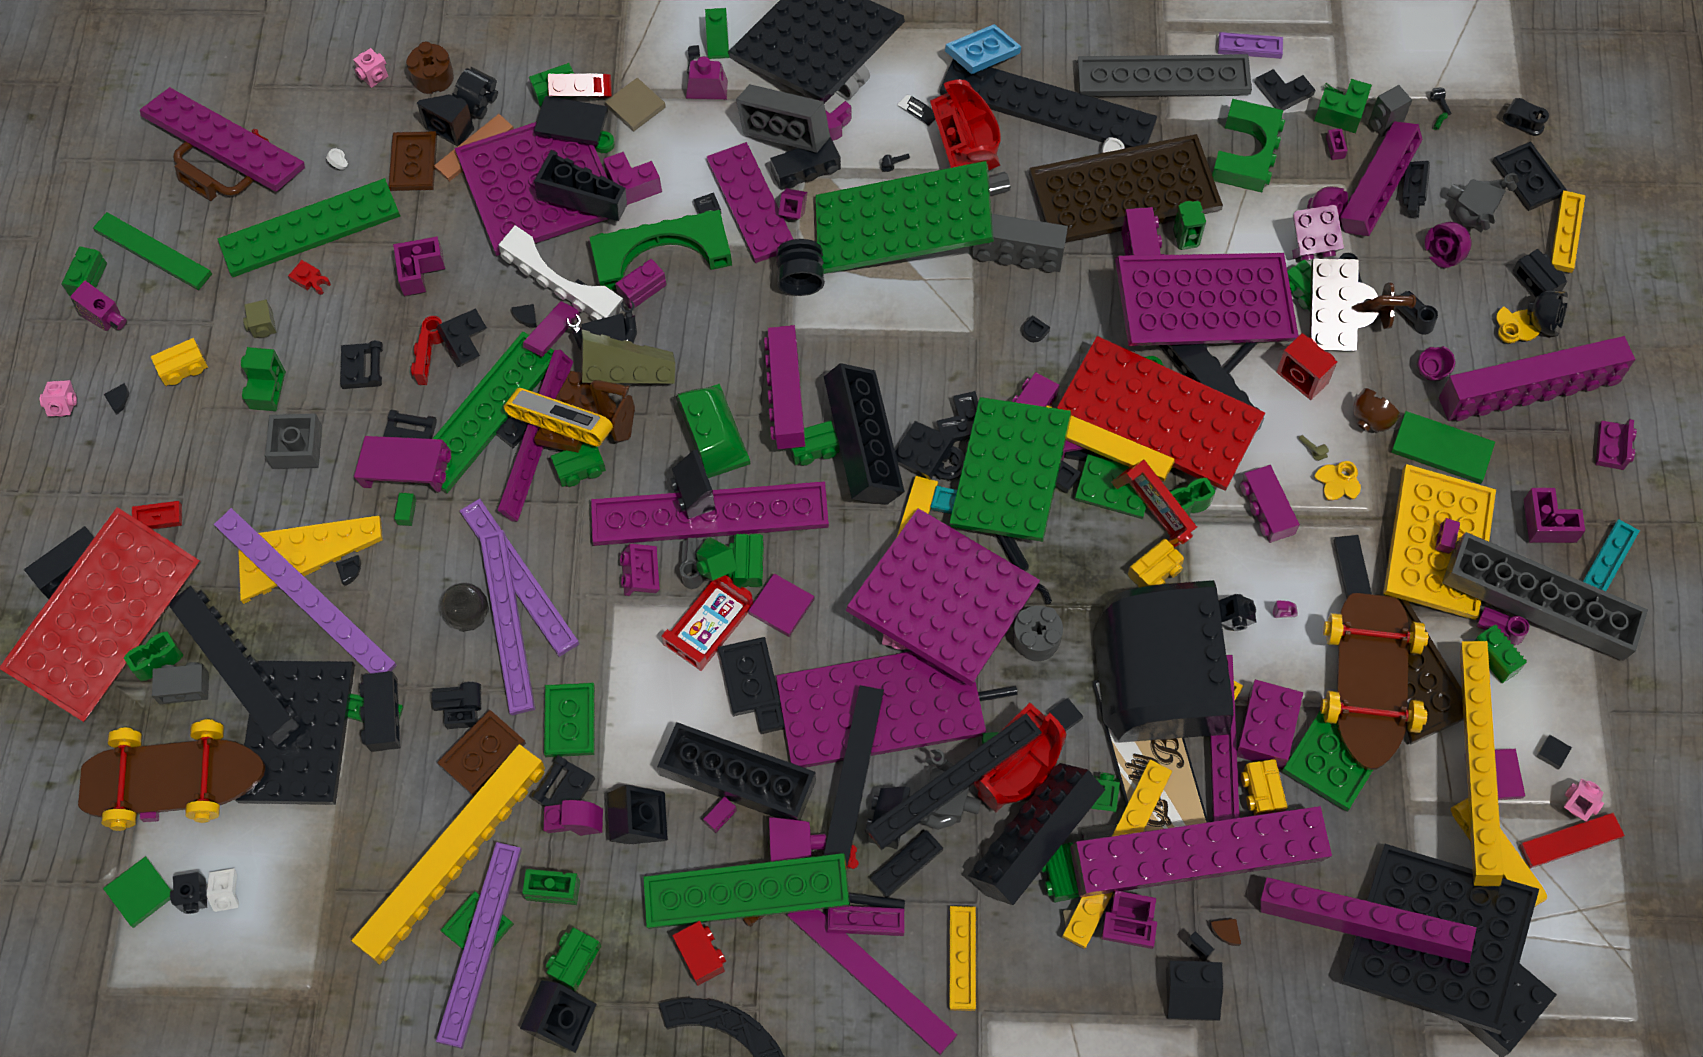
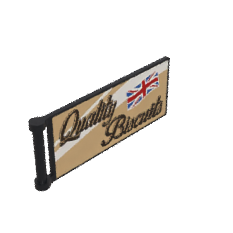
[1093,680,1208,832]

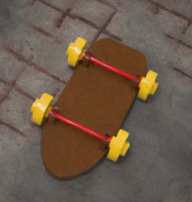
[1320,593,1428,770]
[78,719,265,831]

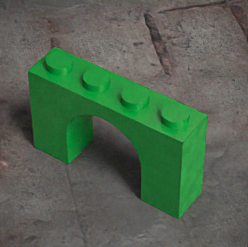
[1212,98,1285,193]

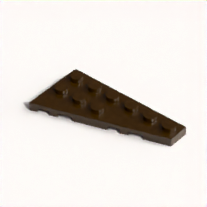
[1385,595,1464,745]

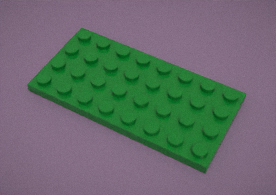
[816,161,994,274]

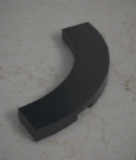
[659,998,785,1057]

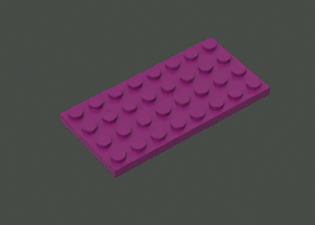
[1115,253,1299,346]
[776,651,986,768]

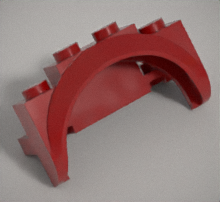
[930,79,1001,171]
[973,703,1067,813]

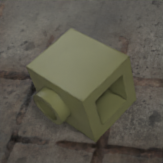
[243,299,277,338]

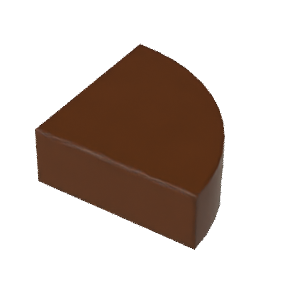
[1210,919,1241,946]

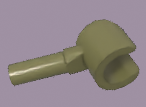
[1299,435,1329,461]

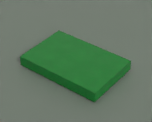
[544,683,595,757]

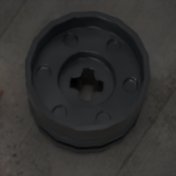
[776,239,825,296]

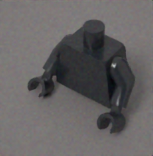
[566,300,637,350]

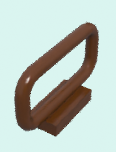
[173,141,254,201]

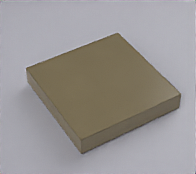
[605,78,666,132]

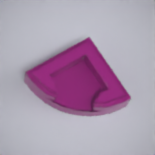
[1273,600,1298,618]

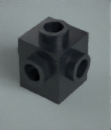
[1218,594,1257,631]
[170,872,208,914]

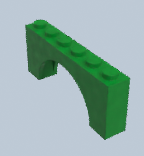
[589,210,732,291]

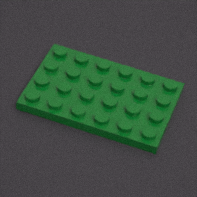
[950,397,1072,542]

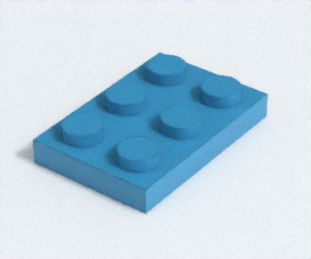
[945,24,1021,74]

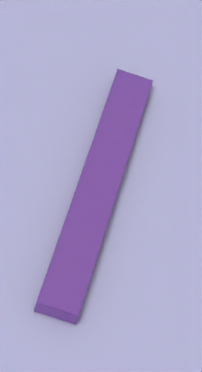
[460,499,579,657]
[480,530,535,715]
[436,842,522,1049]

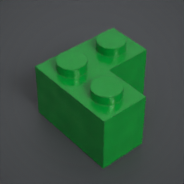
[1314,79,1372,134]
[241,347,286,411]

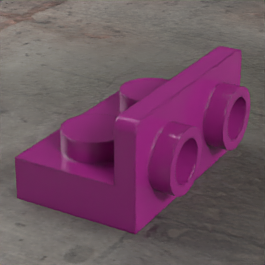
[1596,419,1637,470]
[620,543,660,596]

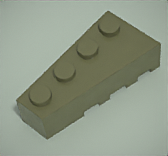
[581,330,675,384]

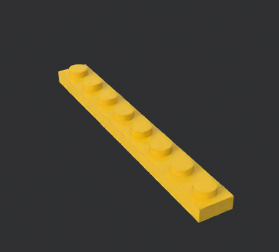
[1062,759,1172,949]

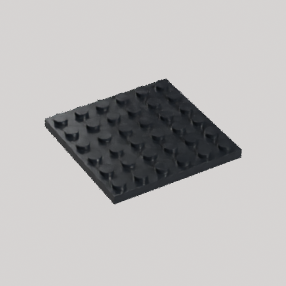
[728,0,905,104]
[1342,844,1539,1034]

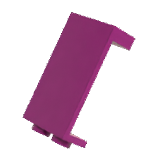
[354,436,451,492]

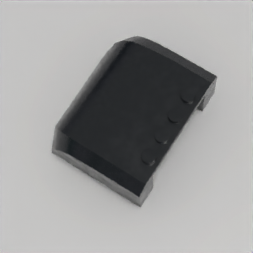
[1093,580,1234,743]

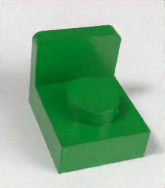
[1091,772,1120,812]

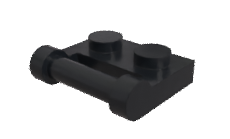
[340,340,383,389]
[383,410,437,439]
[530,755,595,807]

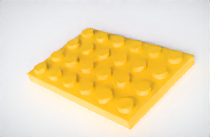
[1383,464,1496,620]

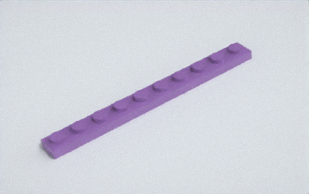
[214,508,397,674]

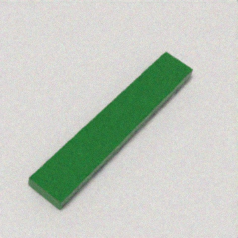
[93,212,212,291]

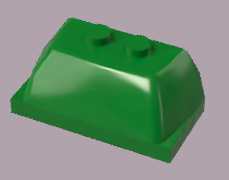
[676,383,751,478]

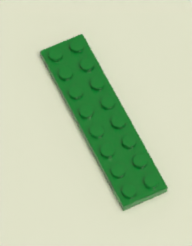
[217,178,401,278]
[433,331,554,494]
[644,853,850,929]

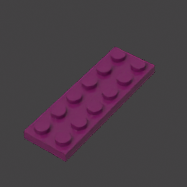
[706,142,793,263]

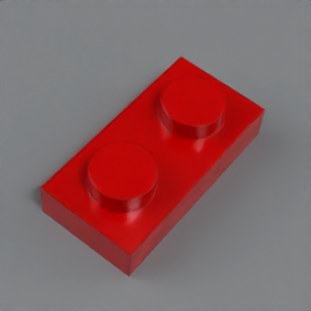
[132,501,182,529]

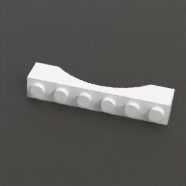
[499,225,623,321]

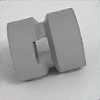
[836,64,870,99]

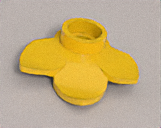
[1496,307,1540,343]
[1314,461,1361,501]

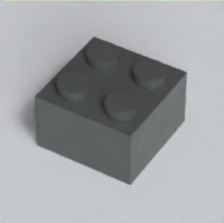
[265,414,322,469]

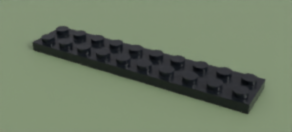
[940,59,1157,148]

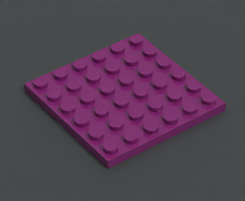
[455,122,608,256]
[846,508,1040,686]

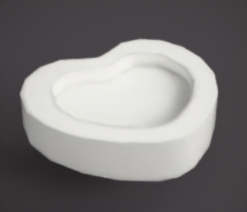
[1102,137,1125,153]
[326,148,348,170]

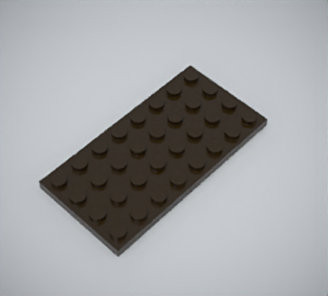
[1029,134,1223,242]

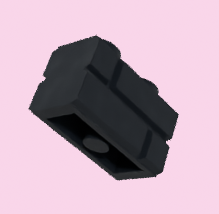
[1513,249,1567,297]

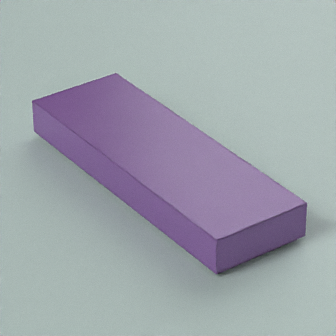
[1218,32,1283,59]

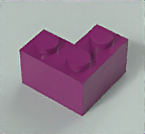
[603,151,662,205]
[393,236,445,296]
[1524,488,1585,543]

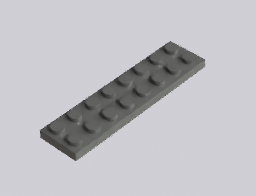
[1077,54,1252,96]

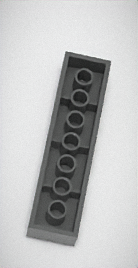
[1442,532,1648,661]

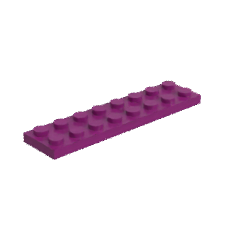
[140,87,305,192]

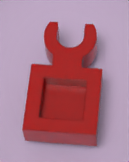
[288,260,331,295]

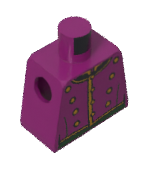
[70,280,127,331]

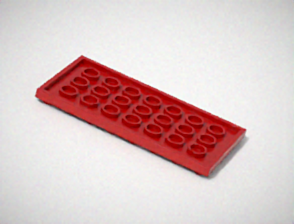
[1057,336,1265,491]
[0,507,201,722]

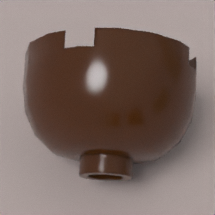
[1353,388,1401,432]

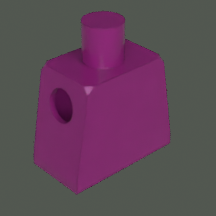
[686,56,728,100]
[769,818,826,862]

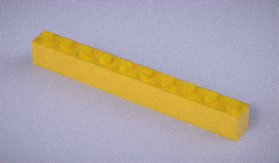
[1460,641,1503,886]
[351,744,545,965]

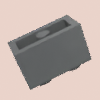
[1369,85,1412,137]
[152,662,209,705]

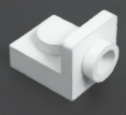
[206,868,239,912]

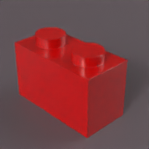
[672,921,726,986]

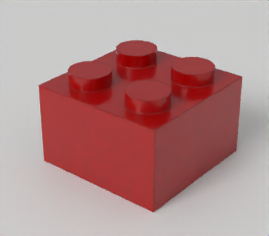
[1276,333,1338,400]

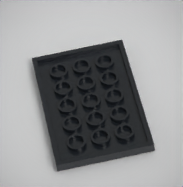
[235,661,355,805]

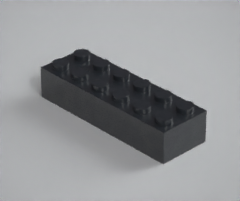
[823,363,905,505]
[657,722,816,821]
[968,763,1105,905]

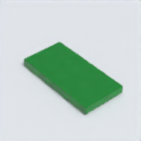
[1391,411,1495,484]

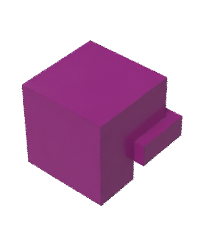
[1102,890,1157,949]

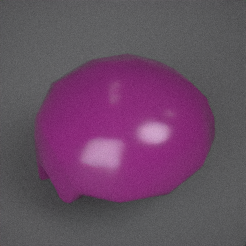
[1417,346,1456,381]

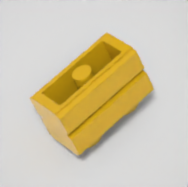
[150,338,208,386]
[1128,539,1184,587]
[1241,759,1287,816]

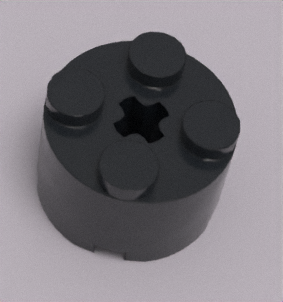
[452,67,498,119]

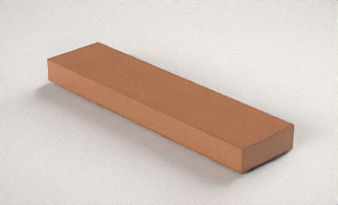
[434,114,514,182]

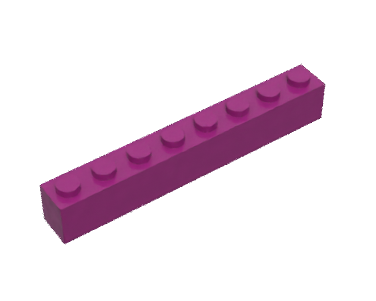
[1261,877,1476,963]

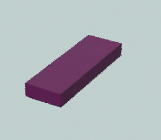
[523,301,580,357]
[827,906,905,936]

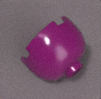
[1307,186,1348,227]
[1425,221,1472,268]

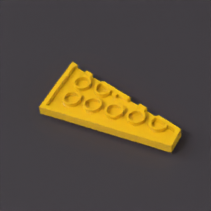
[239,515,383,604]

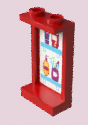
[1111,459,1197,548]
[661,575,753,671]

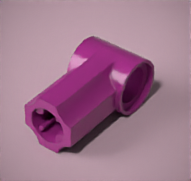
[1476,607,1530,646]

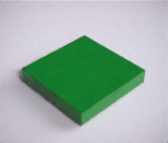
[103,856,172,928]
[440,891,514,950]

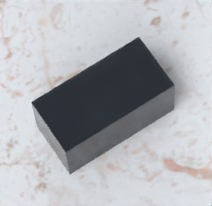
[444,707,478,729]

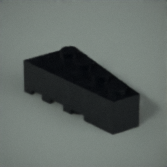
[534,150,627,221]

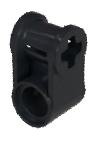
[1503,98,1549,136]

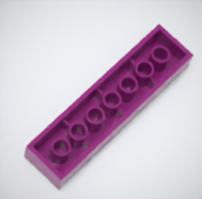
[1438,336,1635,421]

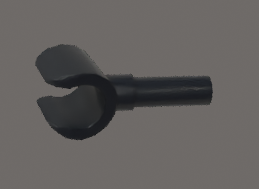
[687,45,700,74]
[1430,87,1452,116]
[881,153,910,172]

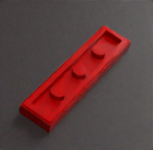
[1519,813,1625,869]

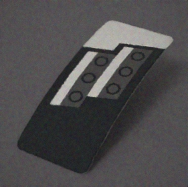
[898,94,935,126]

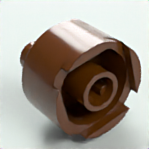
[406,41,454,94]

